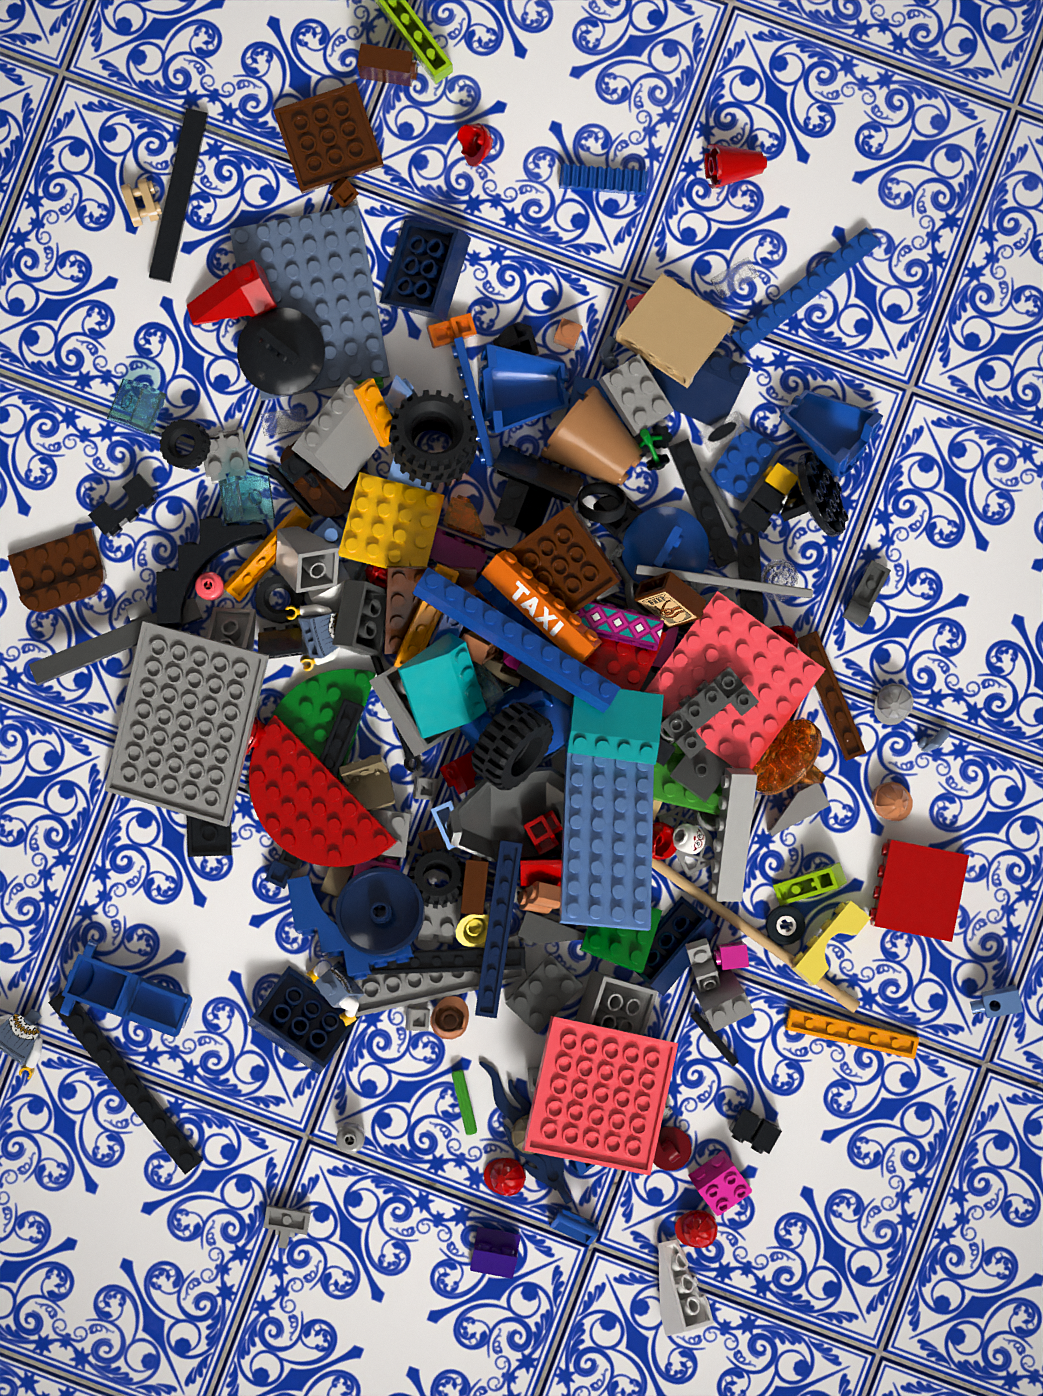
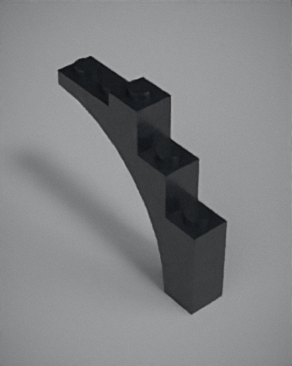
[156,516,268,628]

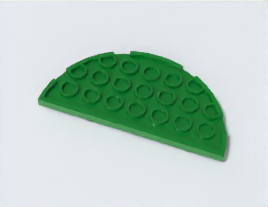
[268,669,376,781]

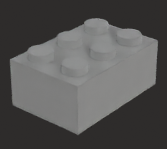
[599,354,674,437]

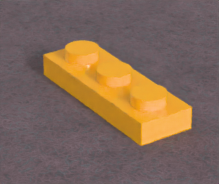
[353,378,393,447]

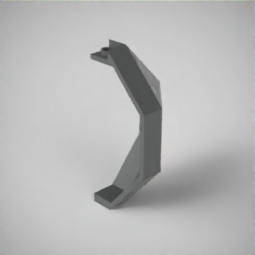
[446,767,564,862]

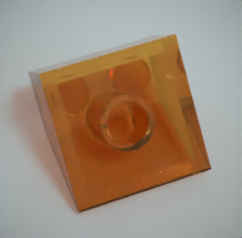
[443,495,487,541]

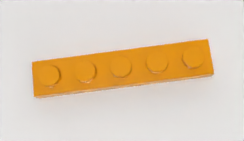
[224,506,313,602]
[393,564,459,667]

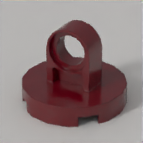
[653,1126,692,1171]

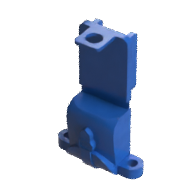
[60,939,193,1037]

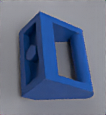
[549,1205,599,1246]

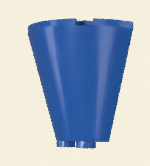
[478,345,571,433]
[779,389,883,478]

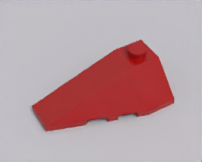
[186,259,277,325]

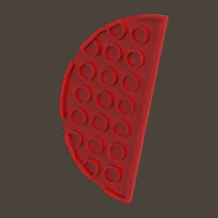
[249,715,398,867]

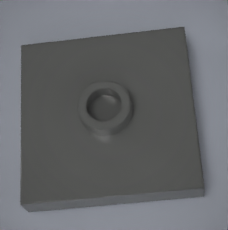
[670,747,732,803]

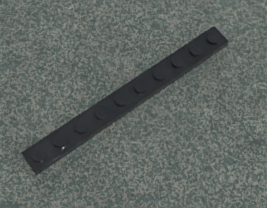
[48,990,204,1175]

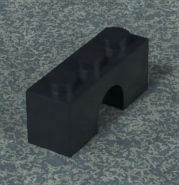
[88,473,159,538]

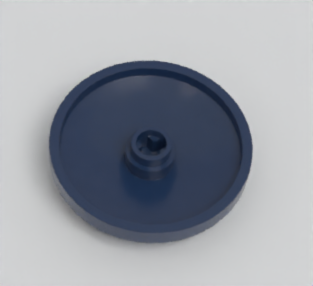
[335,867,425,957]

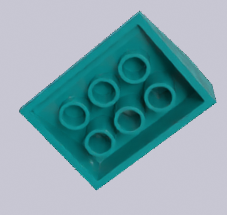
[398,633,487,739]
[565,688,664,765]

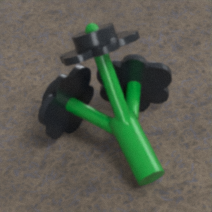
[633,425,673,471]

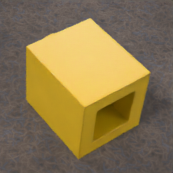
[763,462,798,497]

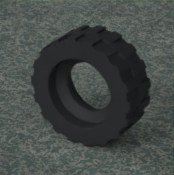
[159,419,211,470]
[255,574,305,624]

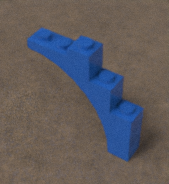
[287,875,414,980]

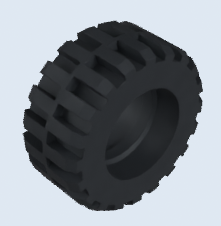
[471,702,554,790]

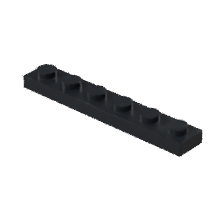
[668,439,738,569]

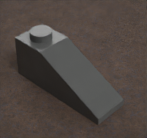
[517,911,585,946]

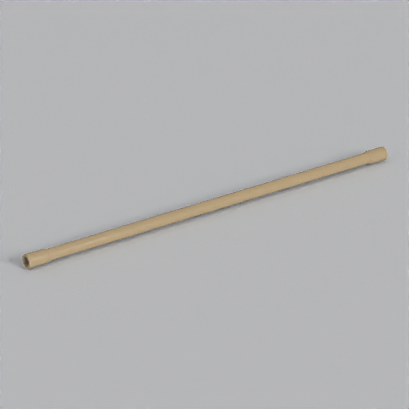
[652,858,860,1013]

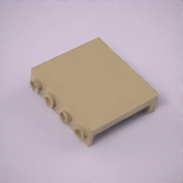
[615,273,734,388]

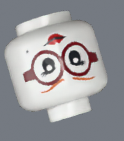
[673,823,706,854]

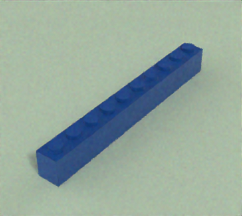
[412,567,621,713]

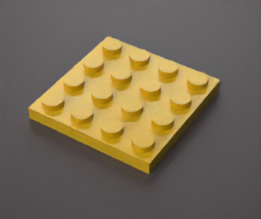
[338,472,445,569]

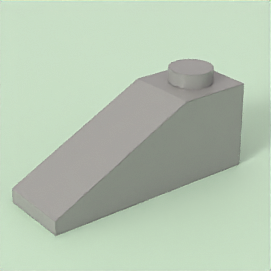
[768,780,830,836]

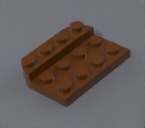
[280,440,370,518]
[7,528,107,613]

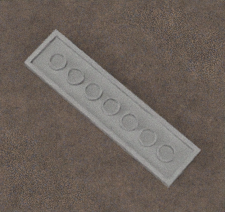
[353,935,527,1017]

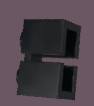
[736,482,785,534]
[729,1106,782,1154]

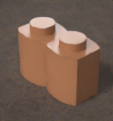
[518,881,561,915]

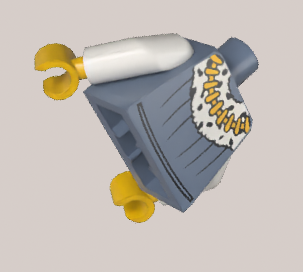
[285,604,341,671]
[306,961,365,1026]
[0,1009,43,1079]

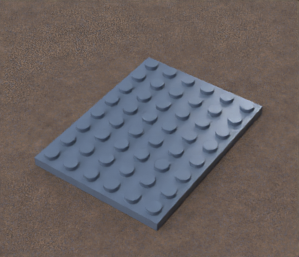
[229,205,390,401]

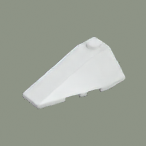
[658,1239,714,1336]

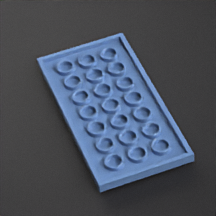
[560,750,654,931]

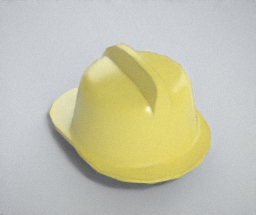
[456,914,489,948]

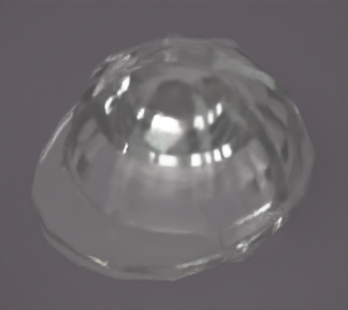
[761,559,799,602]

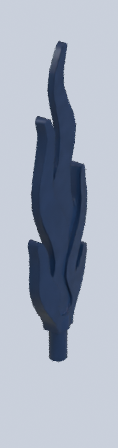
[479,1061,573,1205]

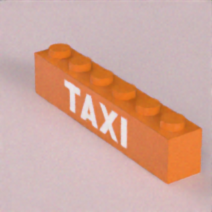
[481,550,602,663]

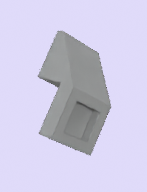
[685,938,721,992]

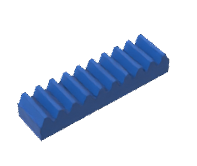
[559,163,648,196]

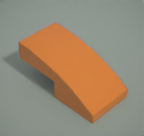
[427,313,477,349]

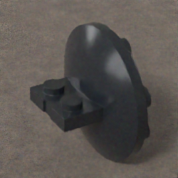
[237,307,325,396]
[781,452,849,537]

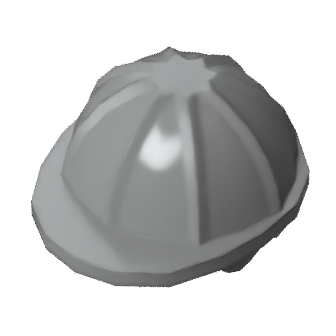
[874,683,914,725]

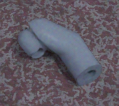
[917,728,950,752]

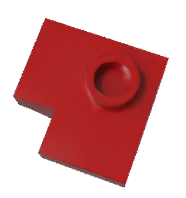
[439,750,477,795]
[523,810,563,855]

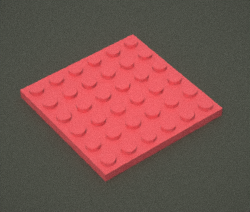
[644,591,825,769]
[522,1016,678,1175]

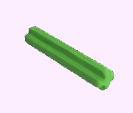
[452,1070,477,1135]

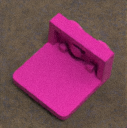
[688,1150,752,1216]

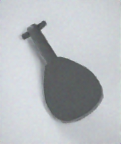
[609,544,651,616]

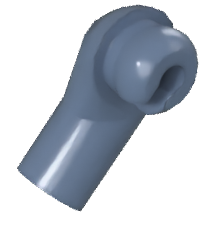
[599,335,617,369]

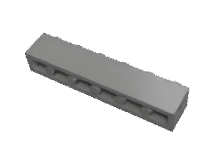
[708,768,757,902]

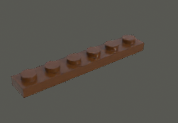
[798,631,866,761]

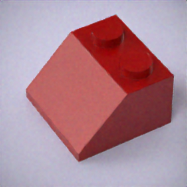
[520,858,562,888]

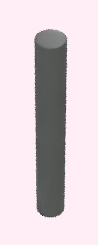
[699,468,739,529]

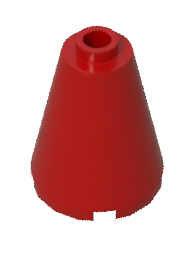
[704,144,767,189]

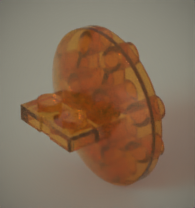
[752,719,826,795]

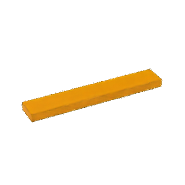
[785,1007,919,1059]

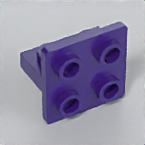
[470,1227,521,1279]

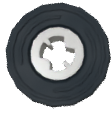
[766,905,806,945]

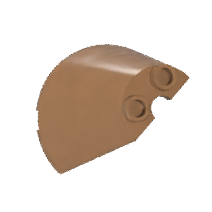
[541,386,643,486]

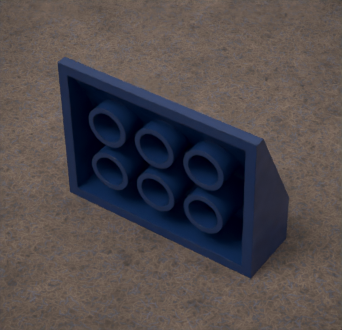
[379,220,471,321]
[652,351,751,429]
[247,966,360,1075]

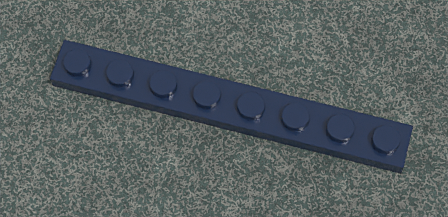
[475,840,523,1019]

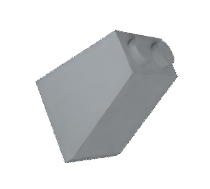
[276,526,339,593]
[691,969,754,1032]

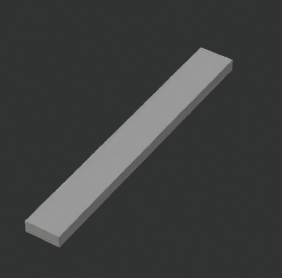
[634,565,813,598]

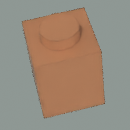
[553,318,583,351]

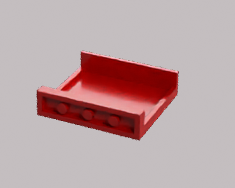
[869,839,969,942]

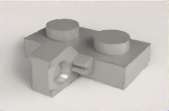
[263,1205,311,1249]

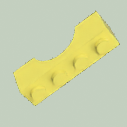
[791,901,871,986]

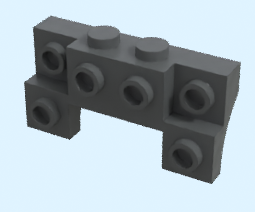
[661,666,759,759]

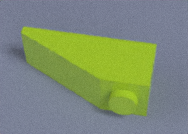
[773,862,847,906]

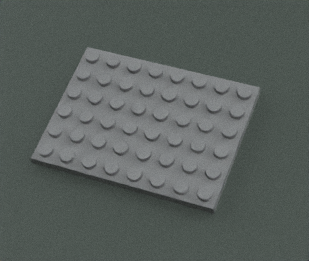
[104,621,269,827]

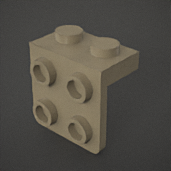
[339,754,396,811]

